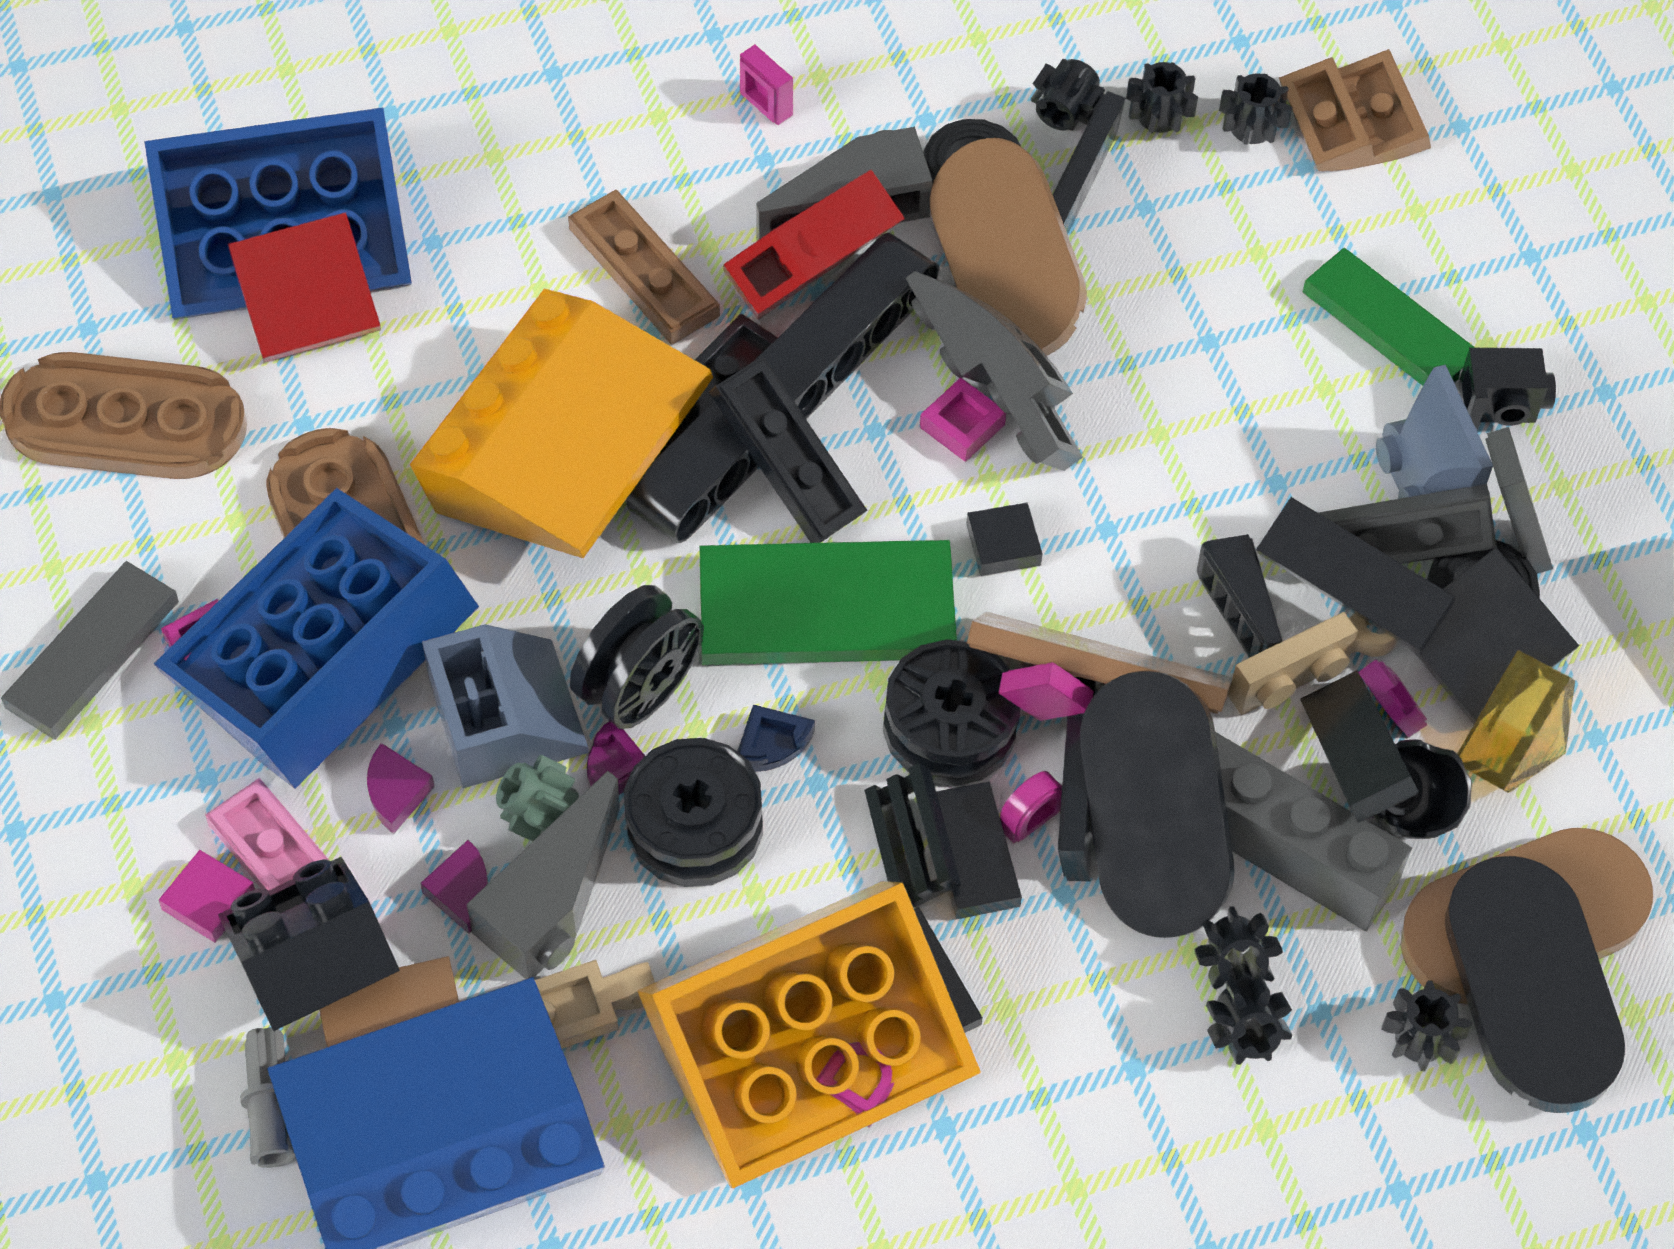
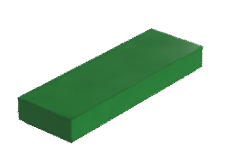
[1302,247,1475,386]

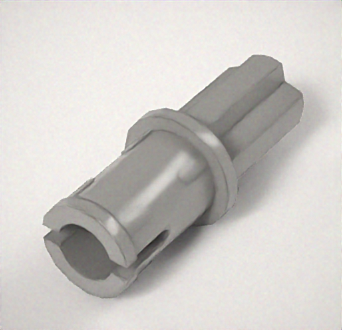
[240,1027,296,1168]

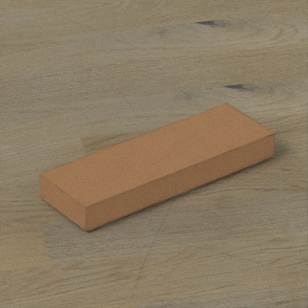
[568,189,720,345]

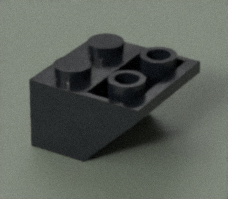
[218,856,400,1032]

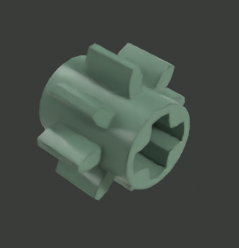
[496,754,579,842]

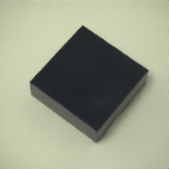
[966,502,1043,576]

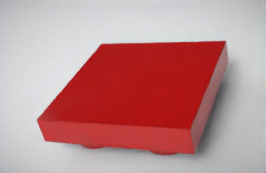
[228,212,381,363]

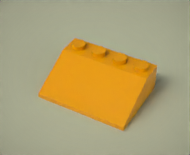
[410,288,713,559]
[637,881,981,1189]

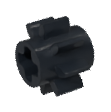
[1031,58,1105,131]
[1126,62,1198,133]
[1219,73,1293,145]
[1194,906,1283,990]
[1206,975,1293,1065]
[1381,980,1472,1072]

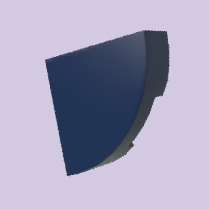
[737,704,815,772]

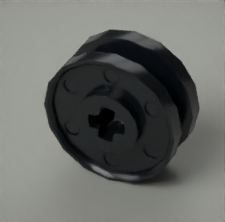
[570,585,704,729]
[882,639,1020,786]
[624,738,763,887]

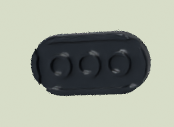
[1080,671,1235,938]
[1445,856,1625,1113]

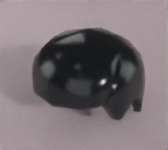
[1373,739,1472,839]

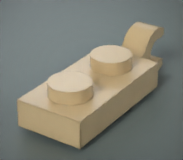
[1228,612,1397,716]
[535,960,655,1049]

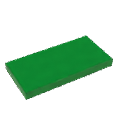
[699,540,957,665]

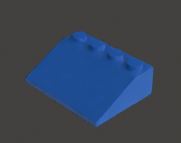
[144,107,412,320]
[153,488,479,789]
[267,977,605,1249]

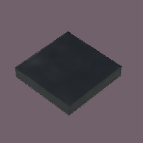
[1410,548,1580,728]

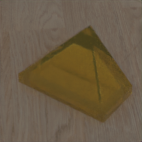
[1457,650,1575,793]

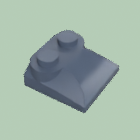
[1376,365,1493,499]

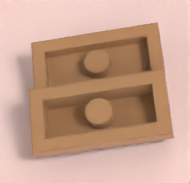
[1279,49,1431,171]

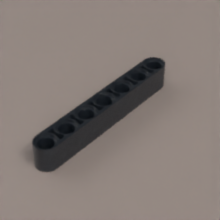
[626,232,940,543]

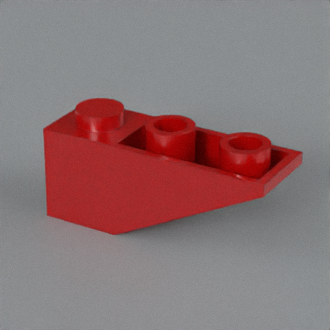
[723,169,905,320]

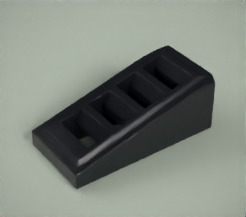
[1196,534,1282,658]

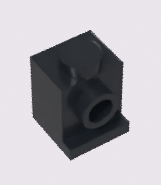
[1458,347,1556,430]

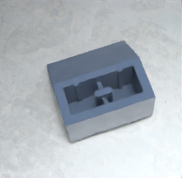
[422,624,589,788]

